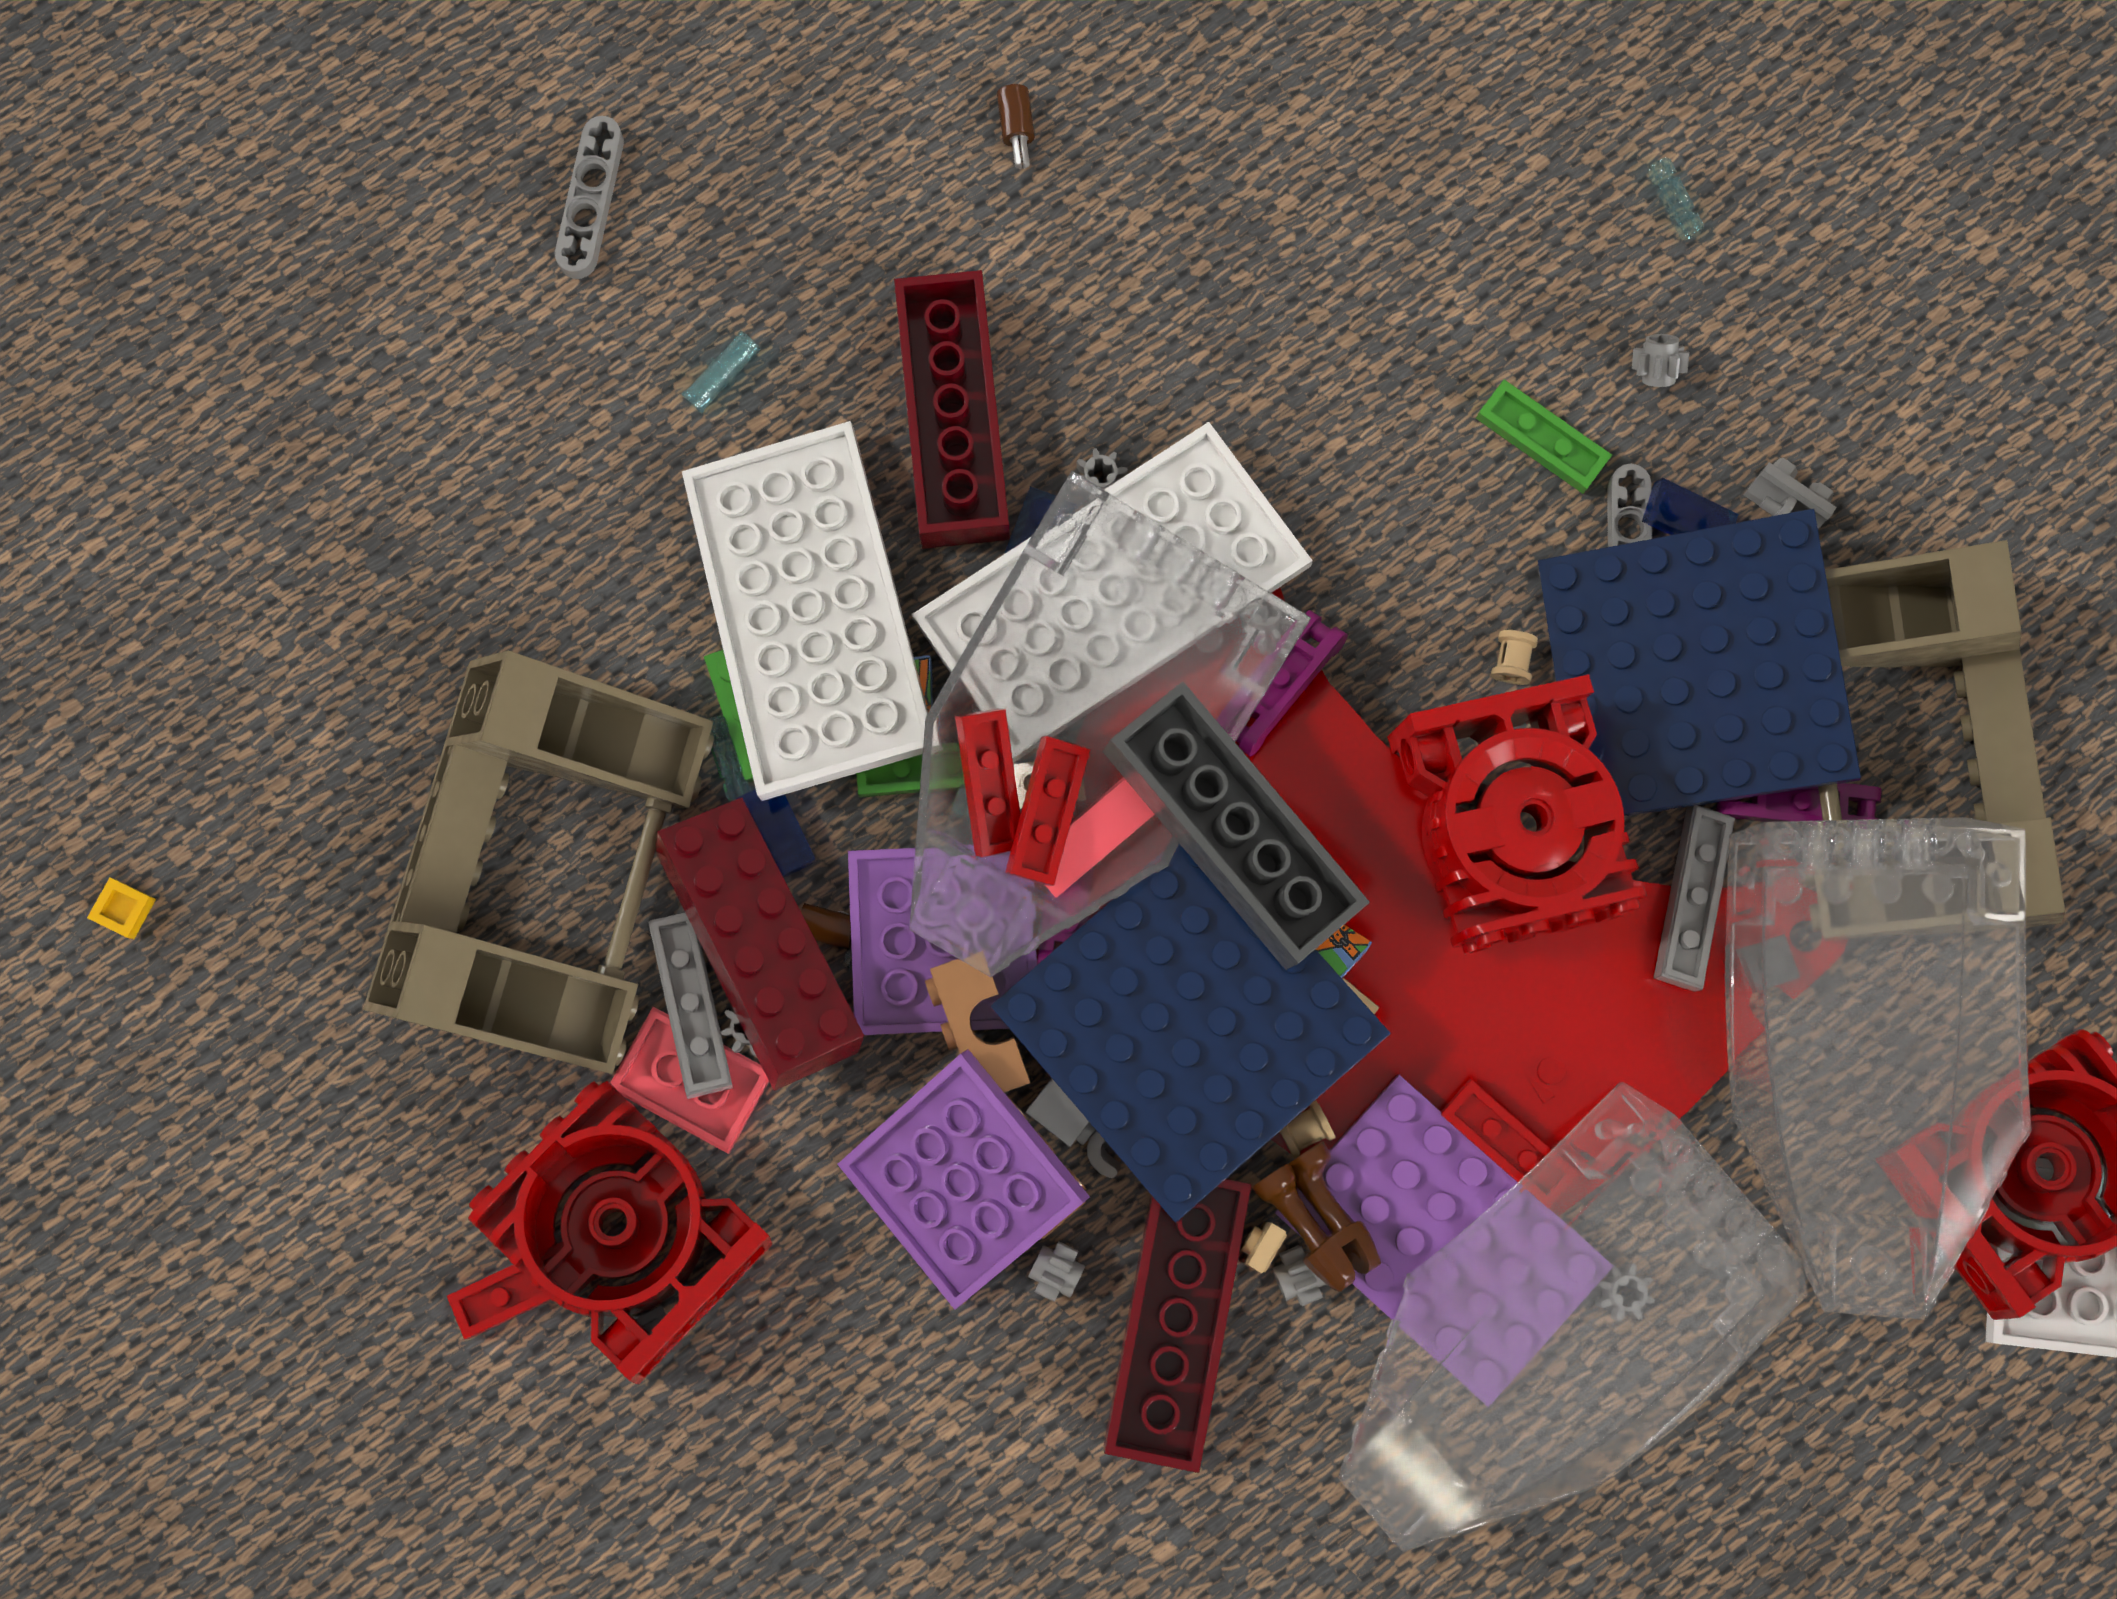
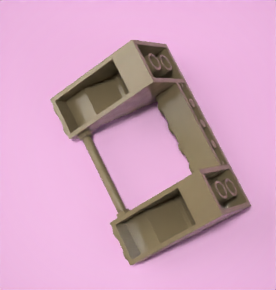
[1804,540,2065,942]
[363,650,714,1074]

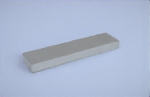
[1654,805,1735,992]
[648,913,733,1099]

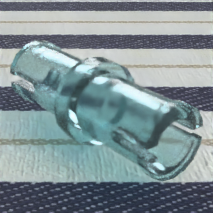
[681,330,761,414]

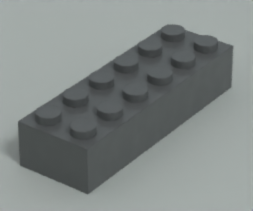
[1102,681,1370,970]

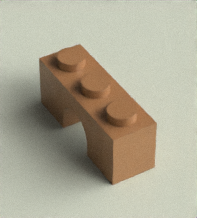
[925,950,1030,1093]

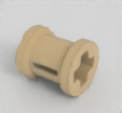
[1490,630,1538,685]
[1280,1100,1336,1159]

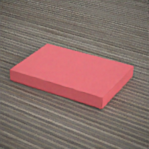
[610,1007,769,1154]

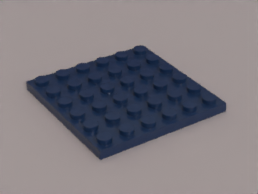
[1538,509,1861,816]
[991,842,1391,1223]

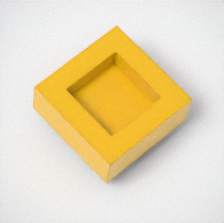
[87,877,156,940]

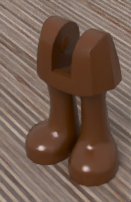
[1252,1141,1381,1292]

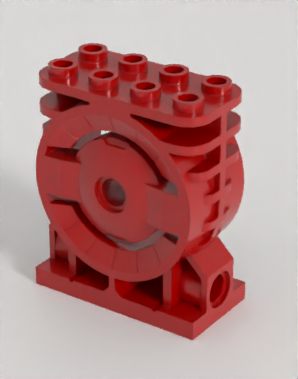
[1387,674,1647,954]
[1875,1029,2117,1320]
[468,1081,773,1385]

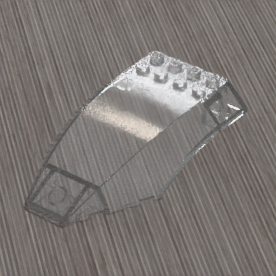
[909,470,1311,977]
[1725,817,2032,1320]
[1338,1082,1808,1552]

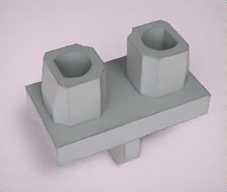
[1743,458,1837,529]

